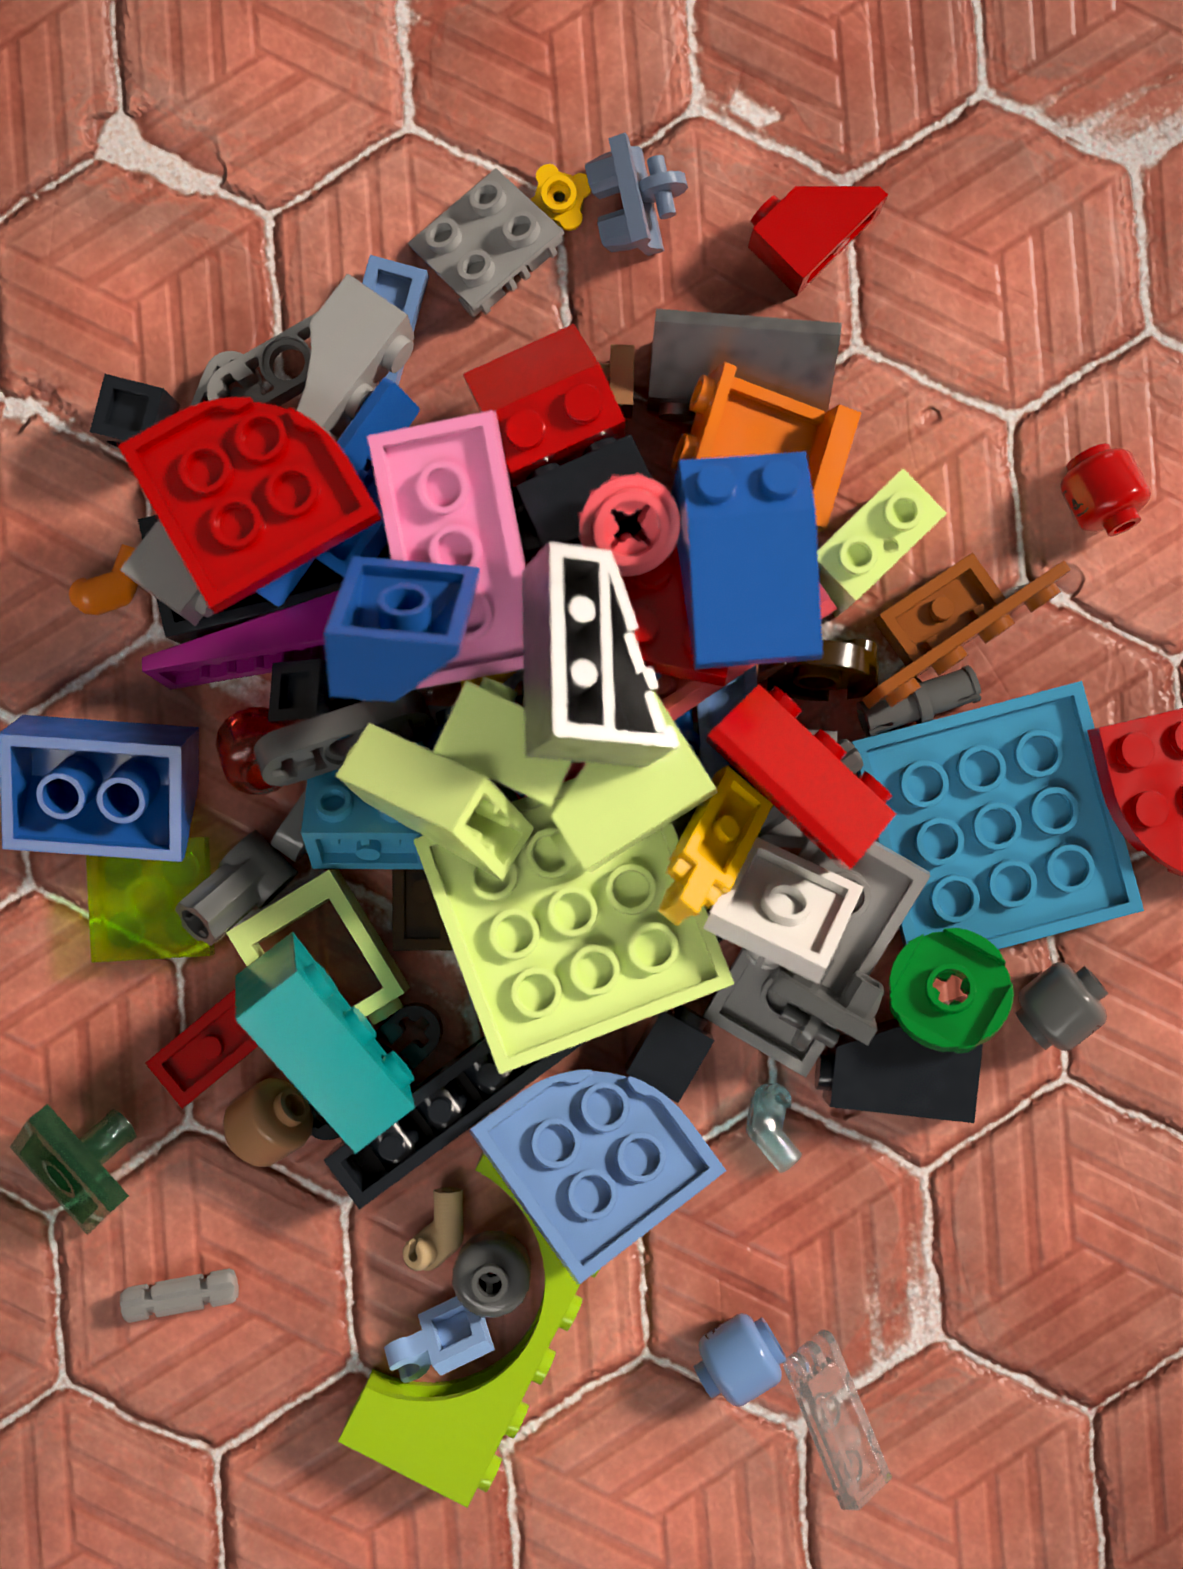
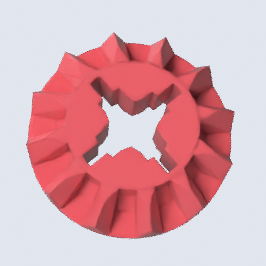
[578,473,680,576]

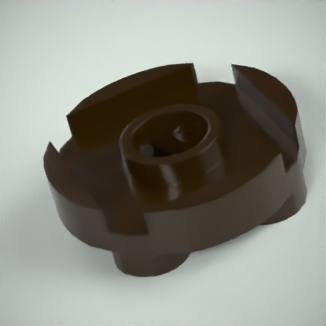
[757,639,879,701]

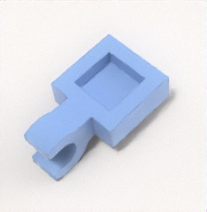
[384,1296,495,1383]

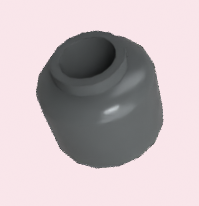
[1015,962,1109,1051]
[452,1230,531,1318]

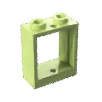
[818,469,947,618]
[226,869,410,1025]

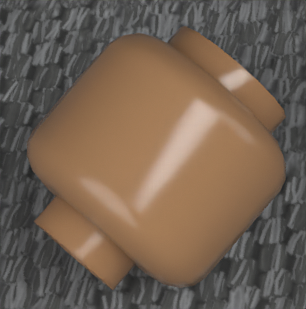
[223,1078,313,1167]

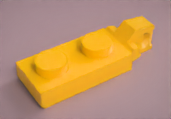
[658,765,773,926]

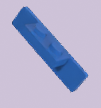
[256,378,420,606]

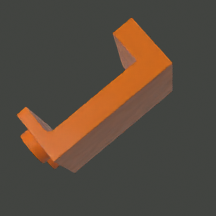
[672,362,861,533]

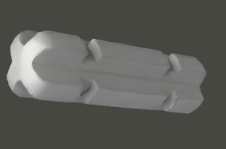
[120,1269,239,1323]

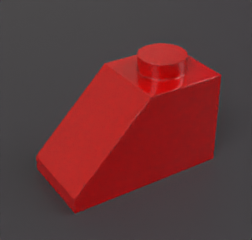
[748,186,888,296]

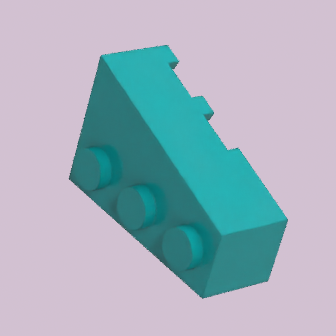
[235,932,415,1153]

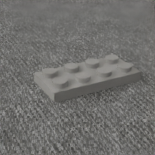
[703,839,931,1078]

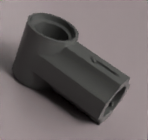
[175,830,298,946]

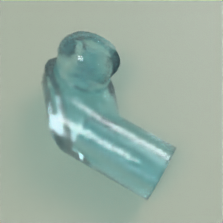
[746,1083,802,1173]

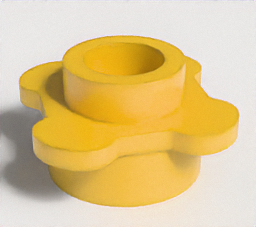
[530,164,592,231]

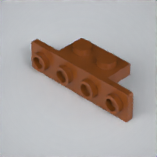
[862,552,1071,709]

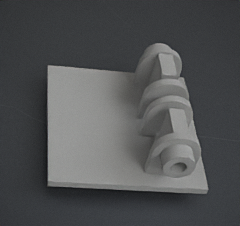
[408,168,565,318]

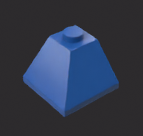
[324,556,480,702]

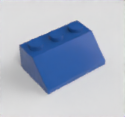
[0,715,199,862]

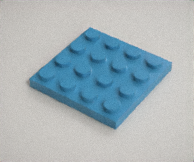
[851,681,1144,949]

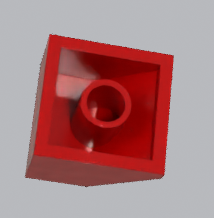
[463,324,626,487]

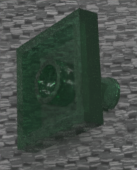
[10,1104,137,1235]

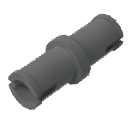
[856,665,981,737]

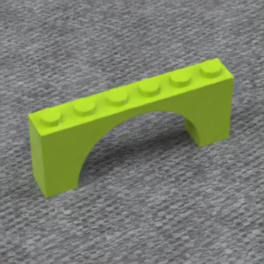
[338,1152,600,1508]

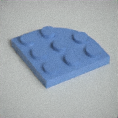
[469,1070,726,1284]

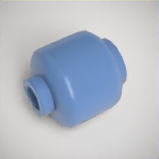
[694,1313,787,1407]

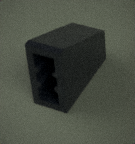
[815,996,983,1123]

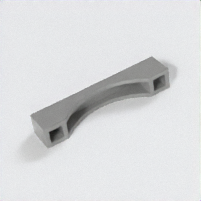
[120,273,415,626]

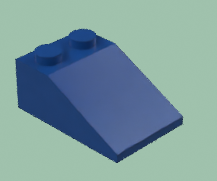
[671,452,823,669]

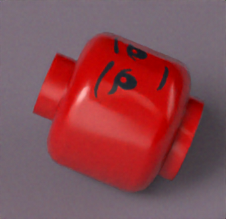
[1060,443,1151,537]

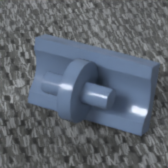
[585,133,688,256]

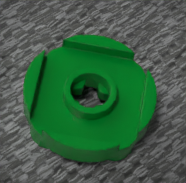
[888,928,1014,1053]

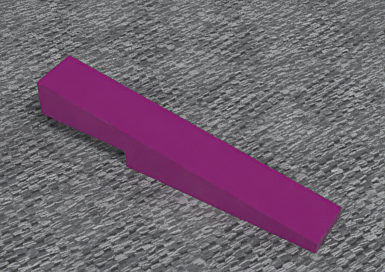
[142,590,340,690]

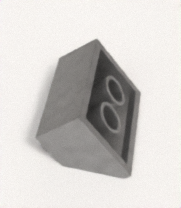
[647,309,842,422]

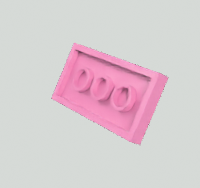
[367,411,525,689]

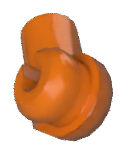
[68,544,138,616]

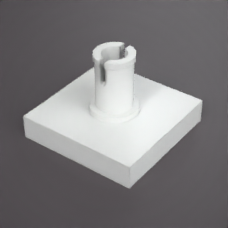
[703,837,863,984]

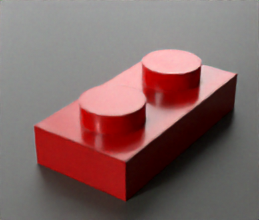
[145,989,259,1109]

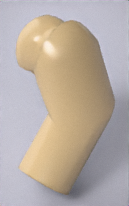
[402,1187,464,1271]

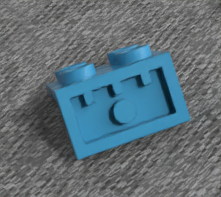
[301,734,425,869]

